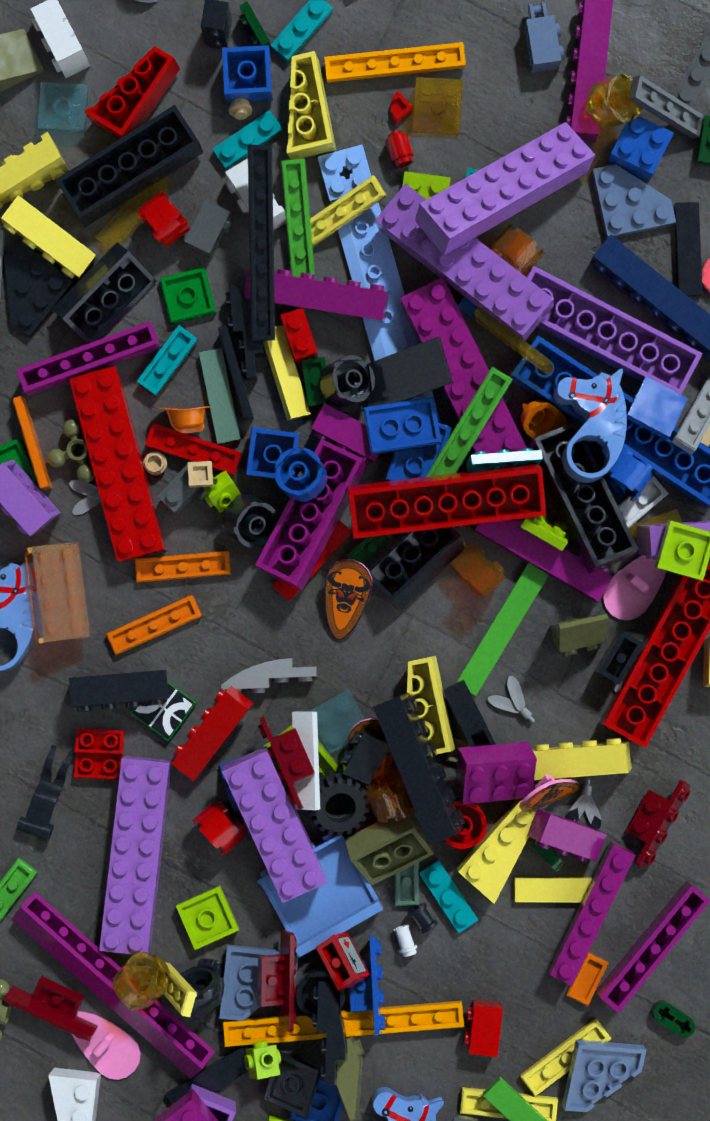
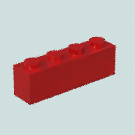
[171,686,254,781]

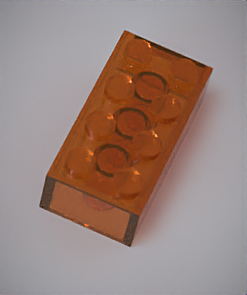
[25,542,91,644]

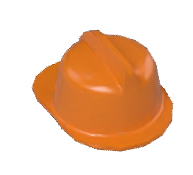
[521,400,567,439]
[153,406,211,433]

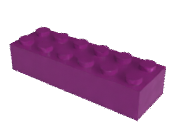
[255,439,367,591]

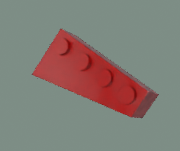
[84,46,180,140]

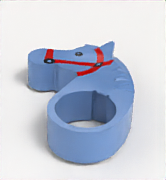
[553,369,627,483]
[0,558,38,671]
[371,1087,444,1121]

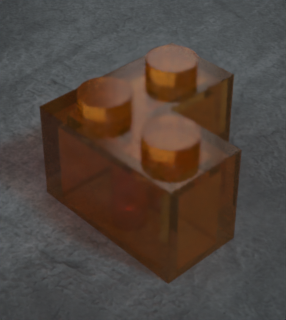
[449,544,506,598]

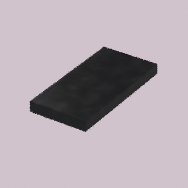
[366,337,453,407]

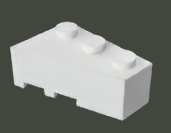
[31,0,90,78]
[224,158,287,231]
[48,1068,101,1121]

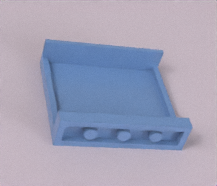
[257,832,383,957]

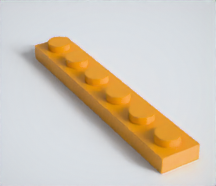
[324,42,466,83]

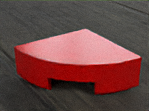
[390,91,414,125]

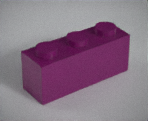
[311,403,379,465]
[528,808,607,862]

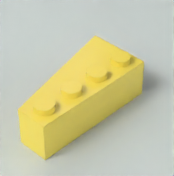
[287,51,336,160]
[0,132,69,209]
[1,195,96,279]
[407,656,456,754]
[532,738,632,780]
[457,799,536,904]

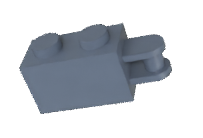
[524,2,564,73]

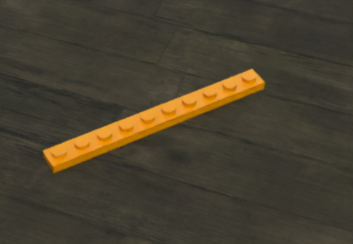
[223,1001,464,1047]

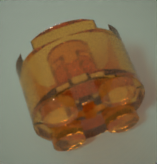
[490,223,545,276]
[364,767,415,823]

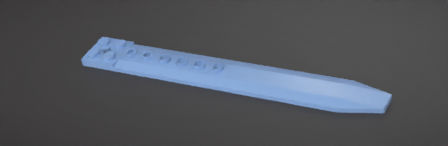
[318,145,441,423]

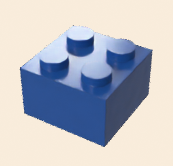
[222,45,273,104]
[607,112,674,182]
[245,427,300,478]

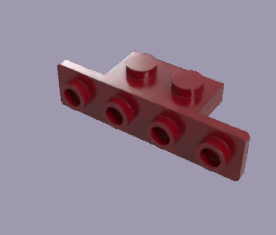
[258,716,315,809]
[627,780,691,869]
[257,930,297,1032]
[3,976,98,1041]

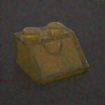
[412,77,463,135]

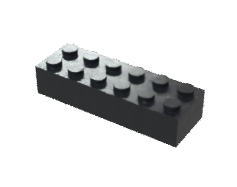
[55,105,203,227]
[528,422,639,574]
[373,693,465,845]

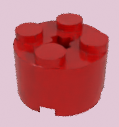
[137,191,191,247]
[445,798,487,849]
[192,801,246,856]

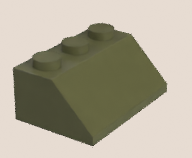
[345,807,434,886]

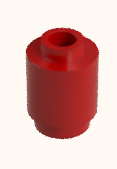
[385,130,414,168]

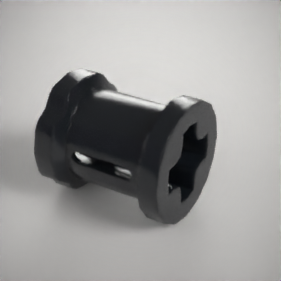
[407,902,438,934]

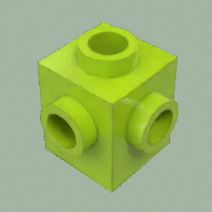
[203,470,241,513]
[244,1041,281,1080]

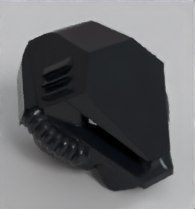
[175,958,225,1019]

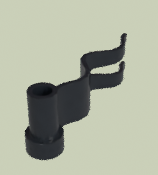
[16,744,75,843]

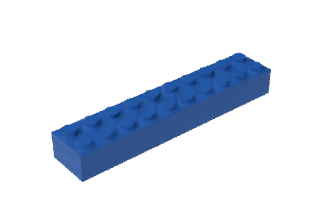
[510,336,710,509]

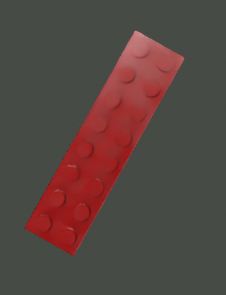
[69,366,166,563]
[347,464,546,539]
[599,564,710,748]

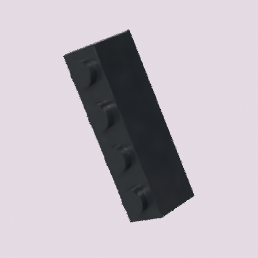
[52,242,157,344]
[366,527,468,611]

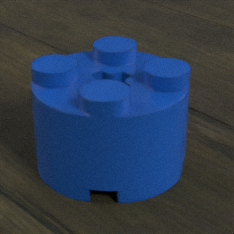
[275,448,328,502]
[600,448,653,501]

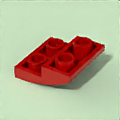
[74,728,125,780]

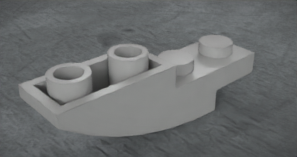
[221,658,317,693]

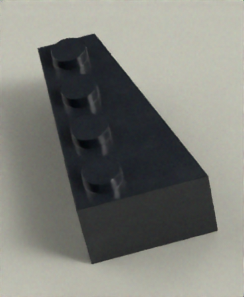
[69,670,169,712]

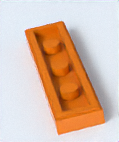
[13,396,53,490]
[135,551,231,583]
[106,595,202,655]

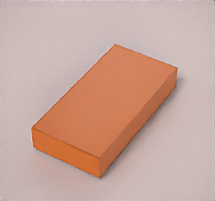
[565,952,609,1006]

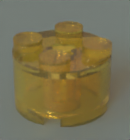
[585,74,642,129]
[113,952,170,1011]

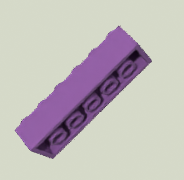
[222,746,327,903]

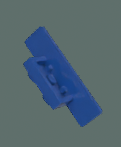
[350,935,386,1036]

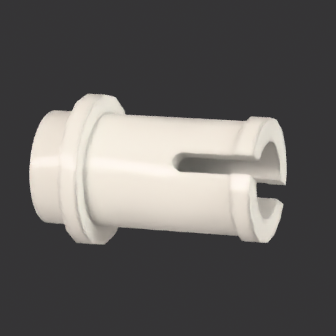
[394,924,417,957]

